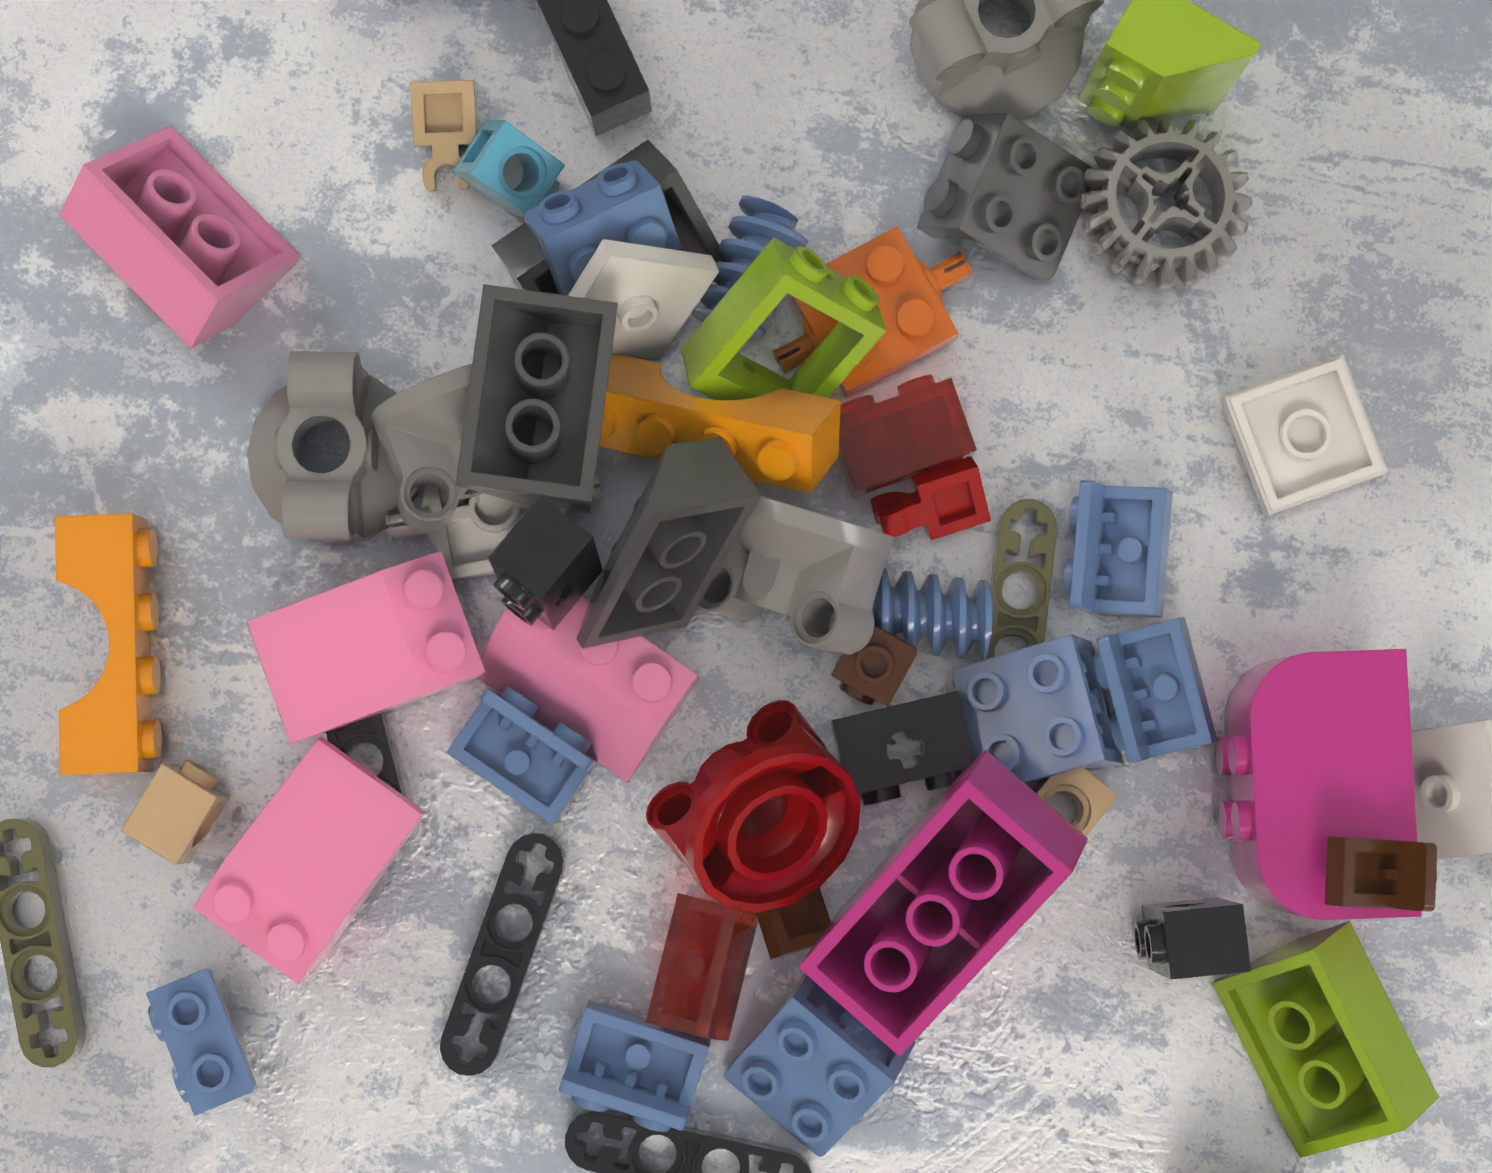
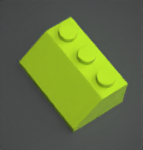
[1078,0,1262,131]
[1212,921,1439,1158]

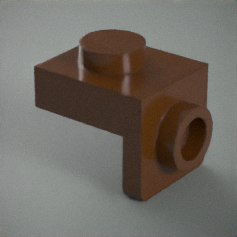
[831,624,917,707]
[1325,836,1437,912]

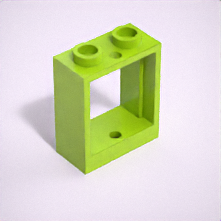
[681,237,887,400]

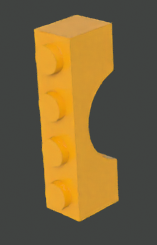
[599,354,841,493]
[55,513,163,775]

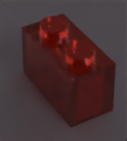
[838,374,977,499]
[645,893,758,1041]

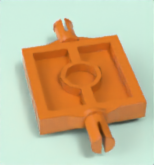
[772,226,973,398]

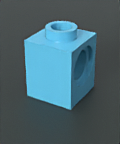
[452,120,565,217]

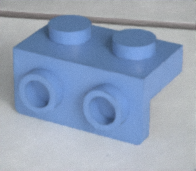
[523,160,681,296]
[1063,480,1173,618]
[1093,617,1218,764]
[446,685,597,825]
[146,968,256,1116]
[559,1000,711,1132]

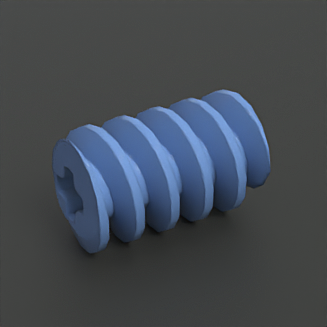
[691,195,808,339]
[872,568,994,661]

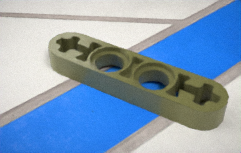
[981,499,1057,661]
[0,818,86,1067]

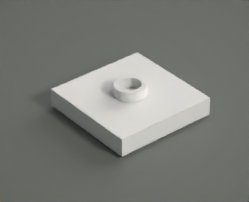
[568,239,719,360]
[1220,354,1388,517]
[1411,719,1492,859]

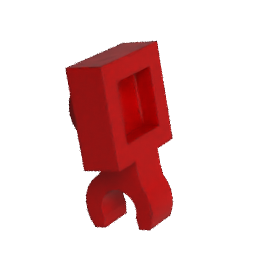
[870,456,991,540]

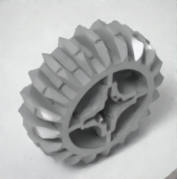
[1079,115,1252,288]

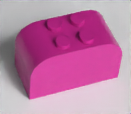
[1215,649,1422,920]
[798,750,1088,1057]

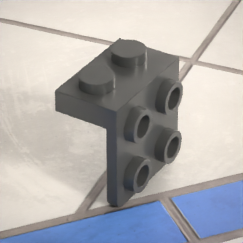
[916,113,1092,280]

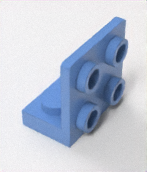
[952,634,1124,784]
[724,973,916,1157]

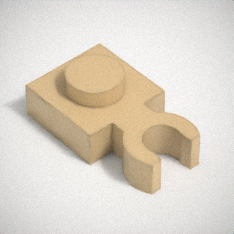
[410,80,477,191]

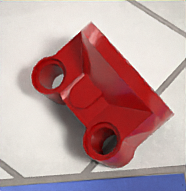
[646,700,861,913]

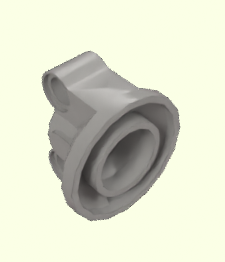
[908,0,1104,121]
[247,351,420,546]
[371,364,484,533]
[697,496,894,655]

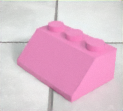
[59,126,301,348]
[477,595,700,783]

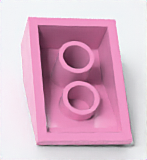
[246,551,485,745]
[193,737,426,984]

